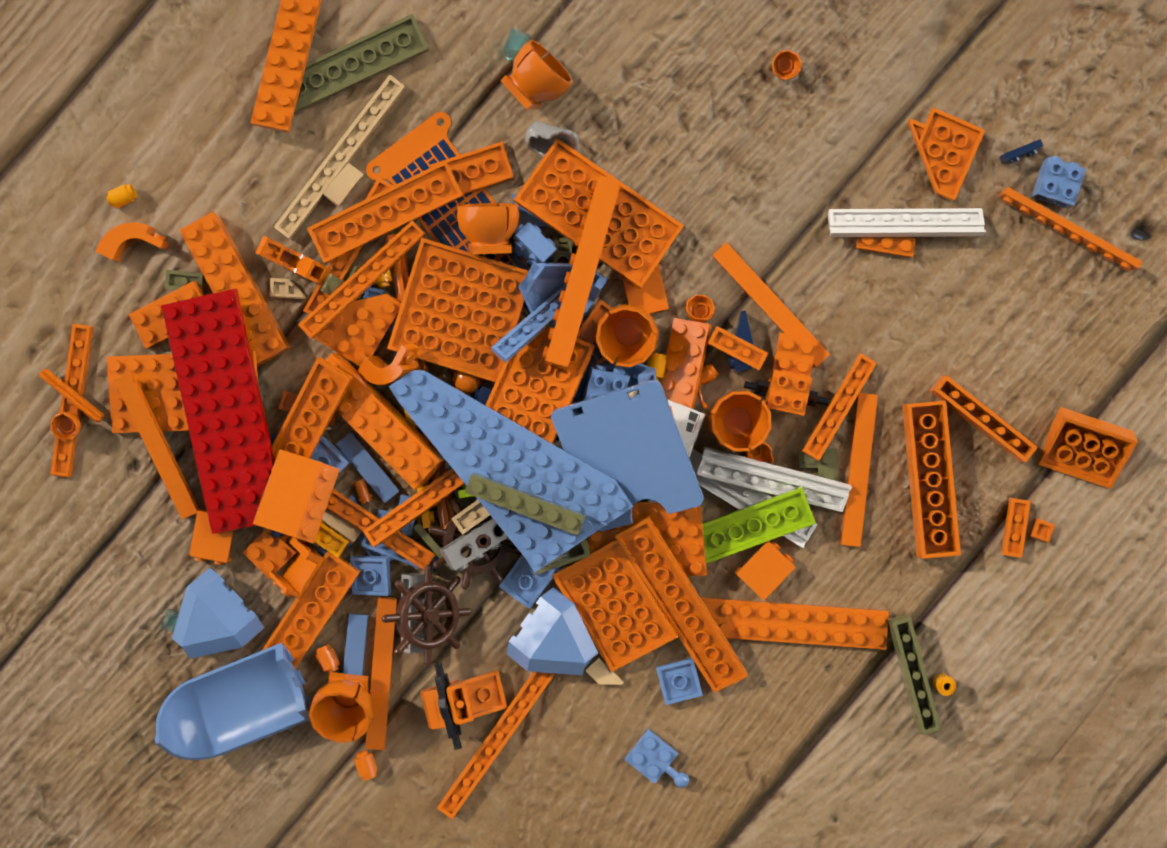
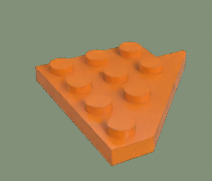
[907,107,985,201]
[310,293,401,366]

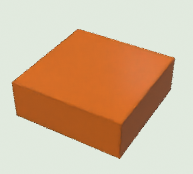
[1029,518,1055,543]

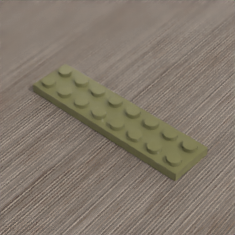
[294,14,430,114]

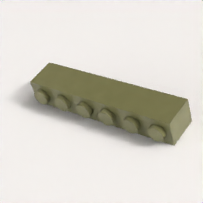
[465,473,587,535]
[888,614,941,735]

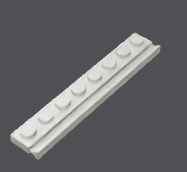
[828,208,986,237]
[696,447,852,512]
[689,449,818,548]

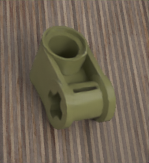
[554,236,573,263]

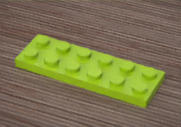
[703,486,816,563]

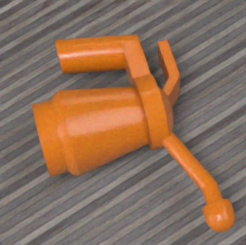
[698,363,719,409]

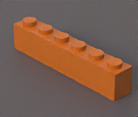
[929,375,1038,463]

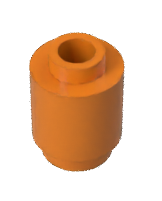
[315,644,340,674]
[354,750,378,781]

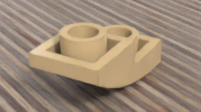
[323,163,364,207]

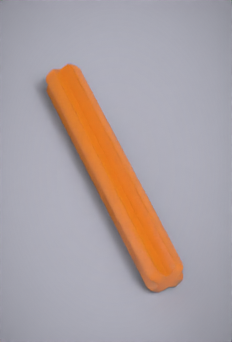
[39,369,105,422]

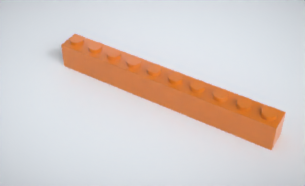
[542,175,622,370]

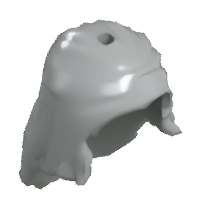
[525,121,579,157]

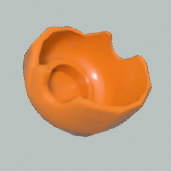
[772,50,802,80]
[686,294,715,323]
[453,370,483,396]
[50,412,81,441]
[744,442,774,464]

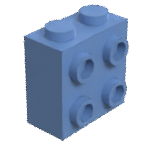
[1031,156,1086,209]
[512,222,557,268]
[580,364,630,402]

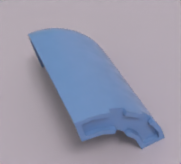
[155,643,311,760]

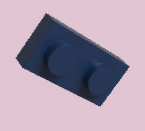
[999,139,1043,165]

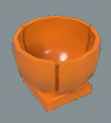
[500,39,573,110]
[457,203,520,254]
[595,304,659,367]
[709,390,771,452]
[309,672,374,743]

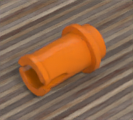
[353,479,373,505]

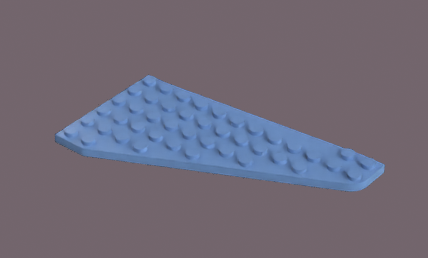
[389,370,634,572]

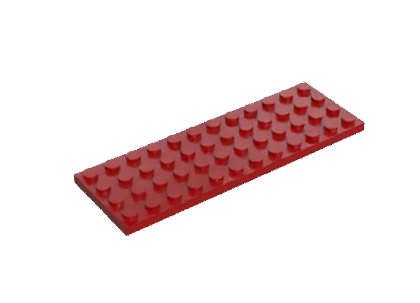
[161,289,275,534]

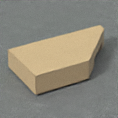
[269,278,306,299]
[585,657,624,685]

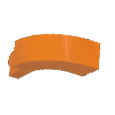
[95,222,169,262]
[255,236,328,285]
[357,344,419,385]

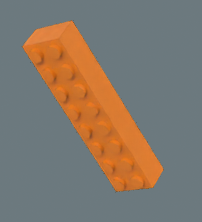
[179,212,292,367]
[326,353,445,489]
[902,400,961,559]

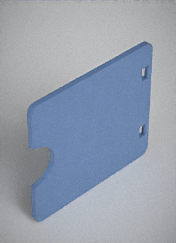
[551,380,704,531]

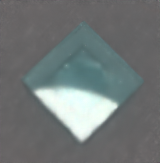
[161,609,179,632]

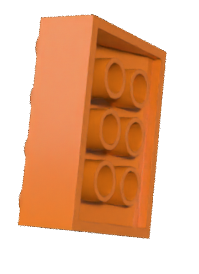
[1038,407,1138,489]
[253,449,340,544]

